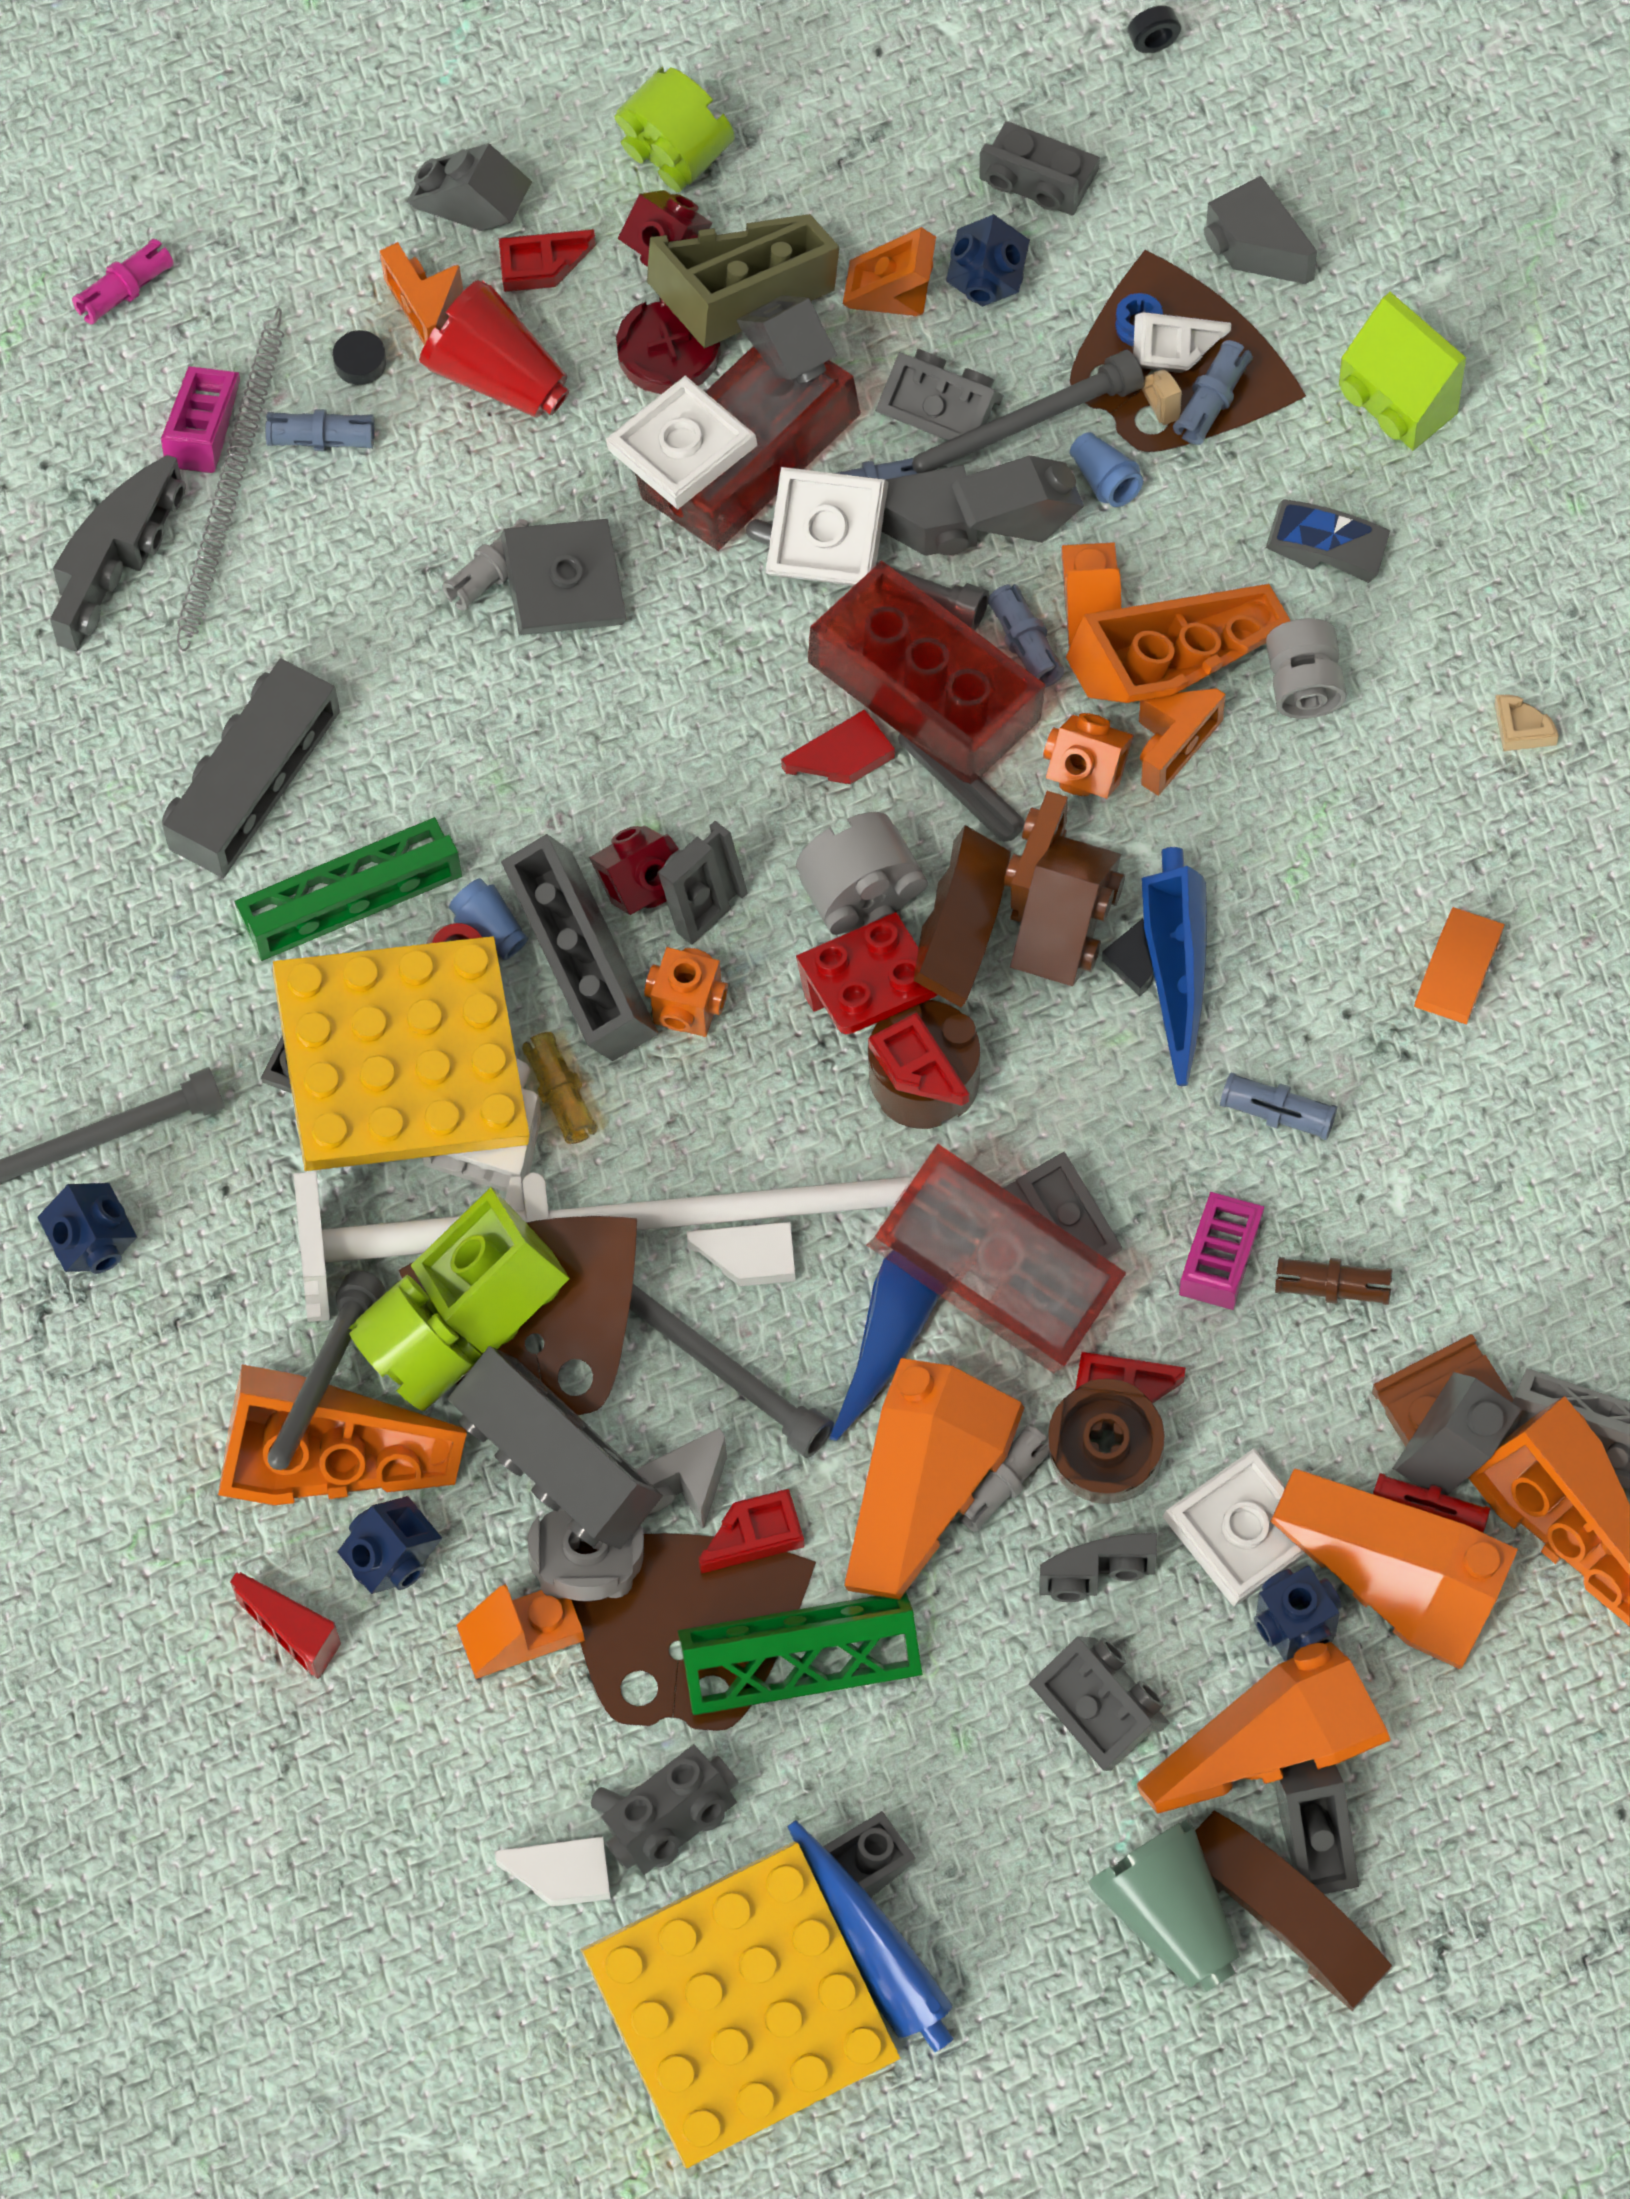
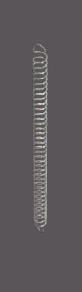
[177,308,285,652]

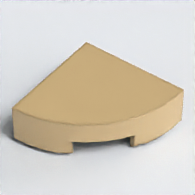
[1142,369,1182,426]
[1494,695,1559,751]

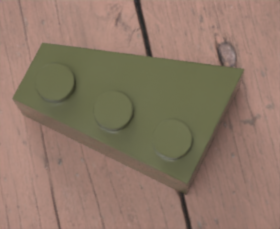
[647,214,840,348]

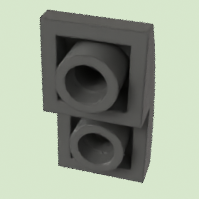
[1039,1533,1157,1603]

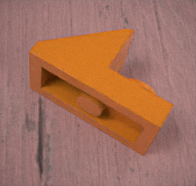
[843,227,936,316]
[379,242,463,345]
[1061,542,1121,648]
[1139,688,1225,796]
[456,1584,585,1679]

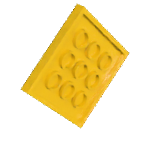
[272,936,530,1171]
[580,1841,901,2168]

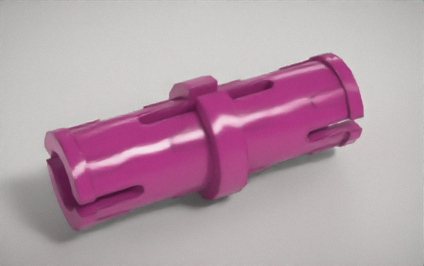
[72,239,174,325]

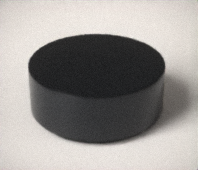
[1127,5,1181,53]
[333,330,386,385]

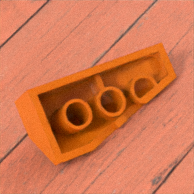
[1066,584,1291,703]
[844,1358,1025,1600]
[218,1364,467,1505]
[1468,1396,1630,1626]
[1270,1468,1518,1670]
[1137,1642,1391,1814]

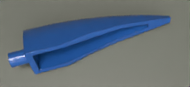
[1142,847,1207,1086]
[829,1220,958,1441]
[787,1820,954,2052]

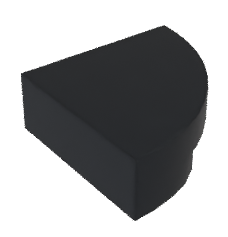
[1102,918,1154,997]

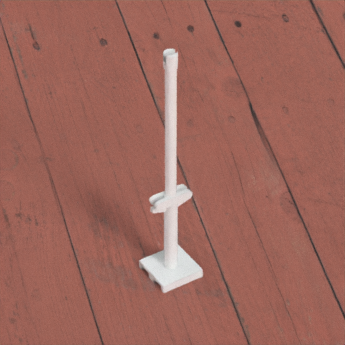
[294,1169,960,1322]

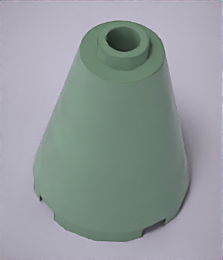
[1088,1818,1240,1992]

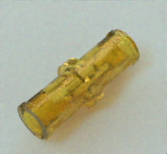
[521,1032,598,1144]

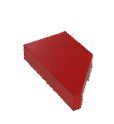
[499,229,596,292]
[781,709,895,785]
[868,1012,969,1106]
[1075,1352,1186,1403]
[699,1489,804,1574]

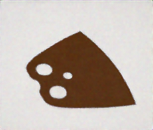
[1070,250,1306,452]
[399,1216,637,1416]
[572,1533,816,1731]

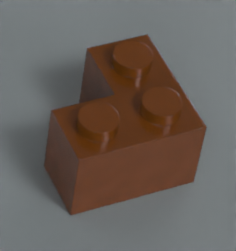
[1010,835,1125,987]

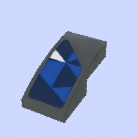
[1266,499,1390,583]

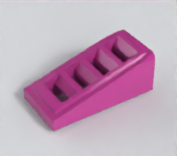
[161,366,240,473]
[1179,1192,1264,1310]

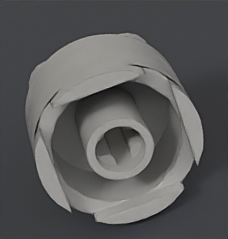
[796,812,928,935]

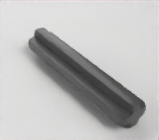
[898,720,1025,842]

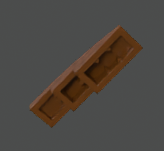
[914,825,1011,1008]

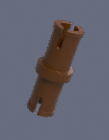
[1275,1257,1393,1305]

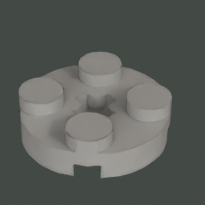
[528,1508,644,1601]

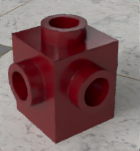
[617,190,712,267]
[589,825,679,915]

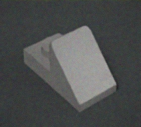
[635,1428,727,1528]

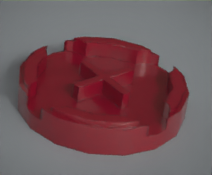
[616,297,721,394]

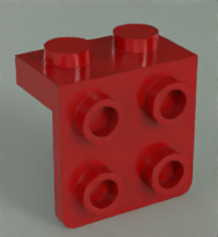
[796,912,938,1034]

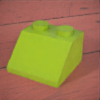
[1339,292,1466,451]
[411,1187,570,1353]

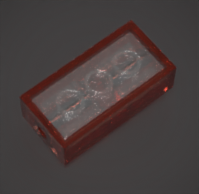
[635,346,861,551]
[866,1143,1126,1374]

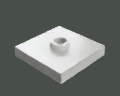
[605,376,758,509]
[765,467,889,588]
[1162,1448,1307,1607]

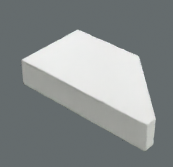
[1133,312,1231,373]
[686,1222,796,1286]
[495,1837,611,1907]

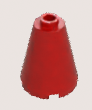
[419,280,569,418]

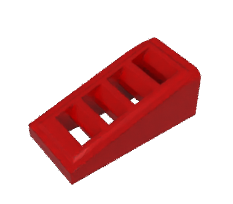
[230,1572,341,1679]

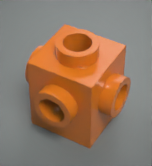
[1043,713,1134,799]
[644,947,728,1037]

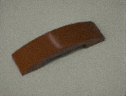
[1195,1810,1392,2012]

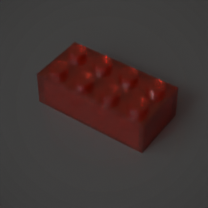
[808,561,1046,785]

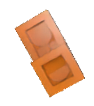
[1414,907,1505,1025]

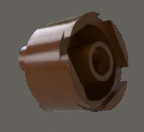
[868,1000,980,1129]
[1048,1379,1164,1504]

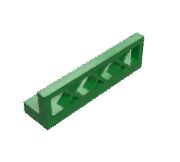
[234,817,462,961]
[678,1592,922,1715]

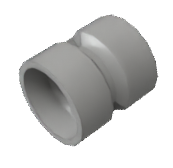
[1266,618,1346,719]

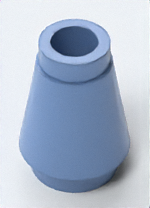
[1070,432,1143,507]
[449,878,528,960]

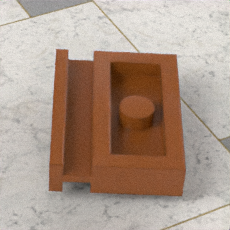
[1004,791,1068,923]
[1372,1334,1514,1447]

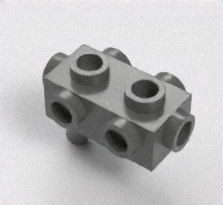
[591,1744,739,1875]

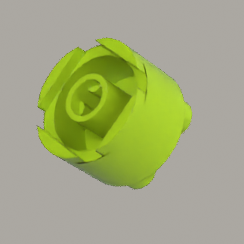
[614,67,735,192]
[349,1275,483,1411]

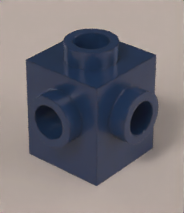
[946,214,1030,307]
[37,1183,138,1274]
[337,1496,442,1594]
[1254,1565,1342,1661]

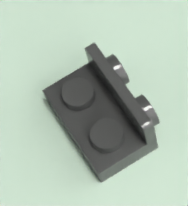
[979,121,1100,216]
[875,349,1003,441]
[1029,1636,1170,1771]

